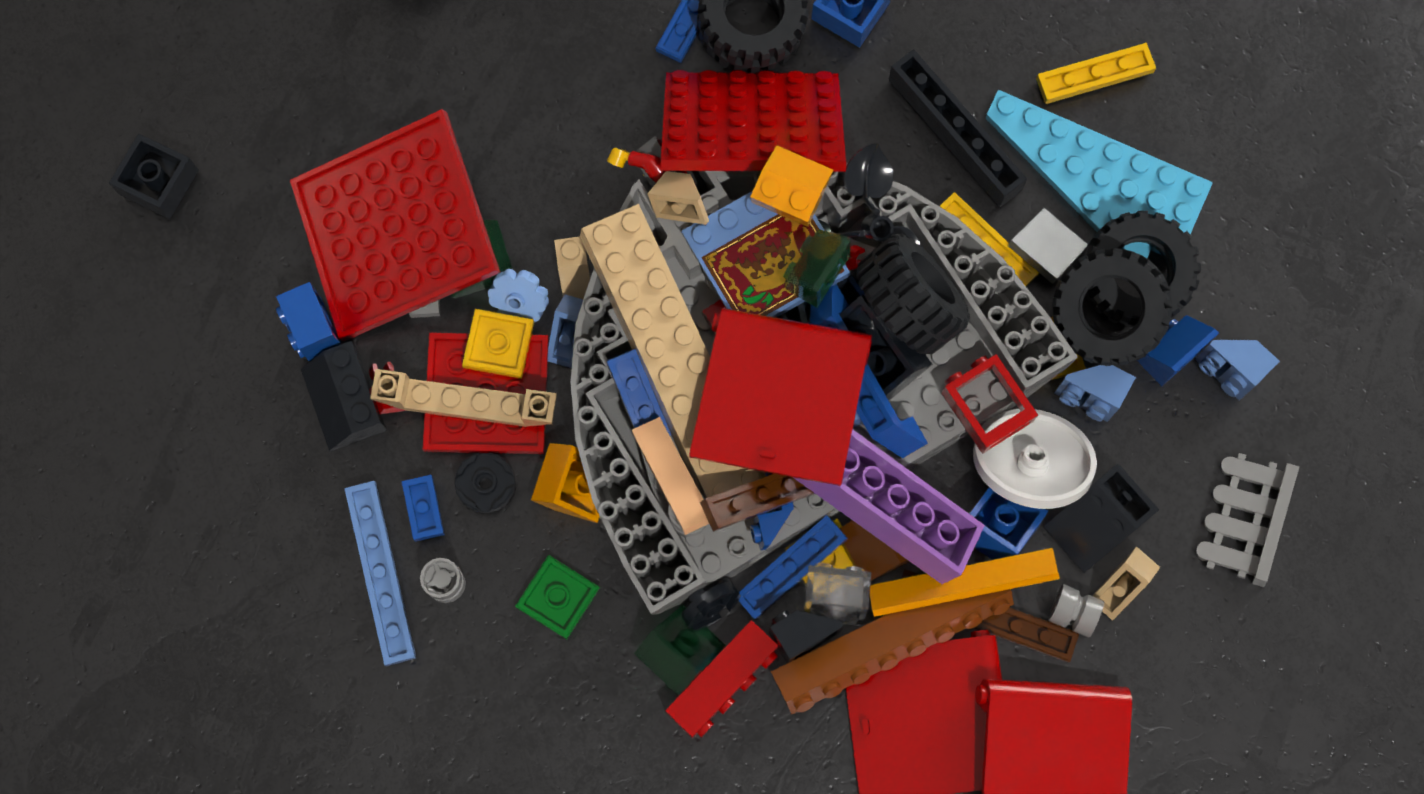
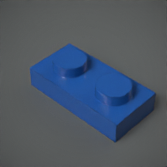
[402,475,445,542]

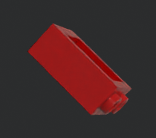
[941,354,1038,454]

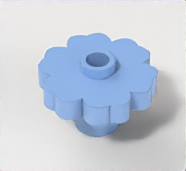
[488,269,549,322]

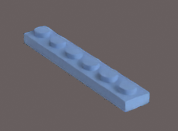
[344,481,416,666]

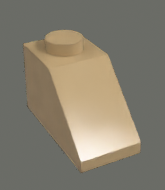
[647,171,709,225]
[554,236,590,299]
[1093,547,1160,621]

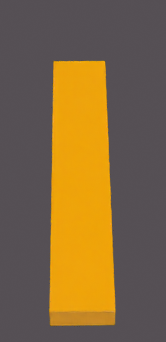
[869,548,1060,617]

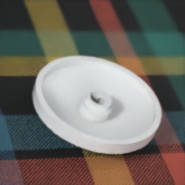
[973,409,1097,509]

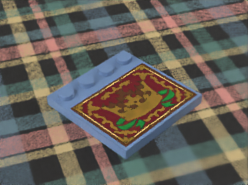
[681,191,850,318]

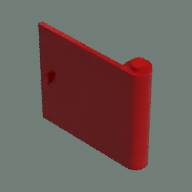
[689,308,872,486]
[846,630,1002,794]
[975,679,1132,794]

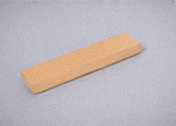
[631,417,709,535]

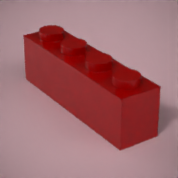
[665,620,779,739]

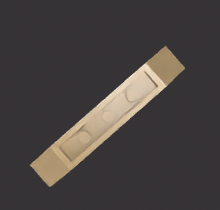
[370,369,557,427]

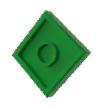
[515,555,600,640]

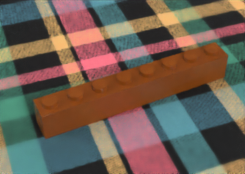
[771,589,1014,714]

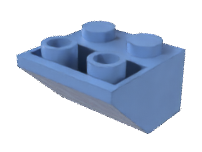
[1195,340,1280,400]
[1054,365,1136,422]

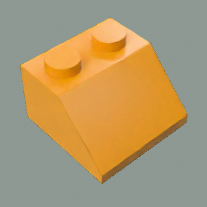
[750,146,833,227]
[531,443,599,523]

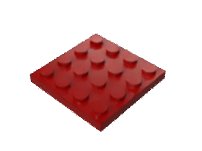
[423,333,549,454]

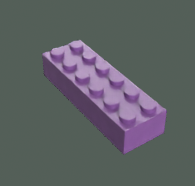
[793,430,985,584]

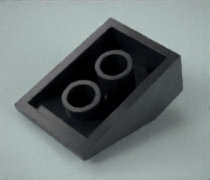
[839,294,933,400]

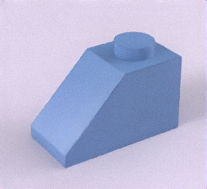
[548,294,583,368]

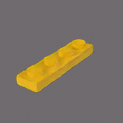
[1036,43,1156,104]
[940,192,1039,287]

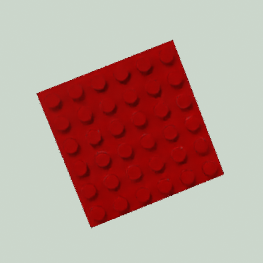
[661,70,846,172]
[290,109,500,341]

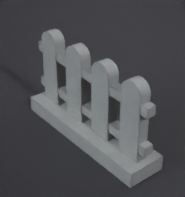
[1196,453,1300,587]

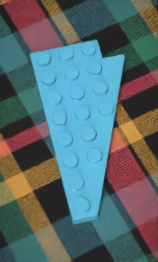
[986,90,1213,258]

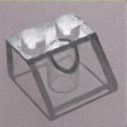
[803,563,871,626]

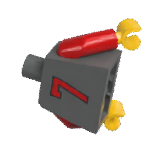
[607,136,697,187]

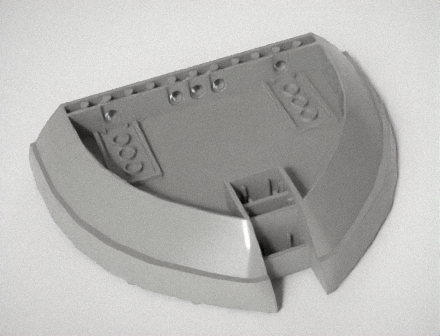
[570,163,1078,615]

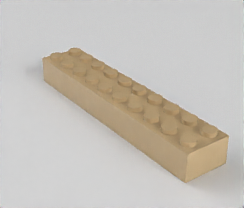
[580,204,766,498]

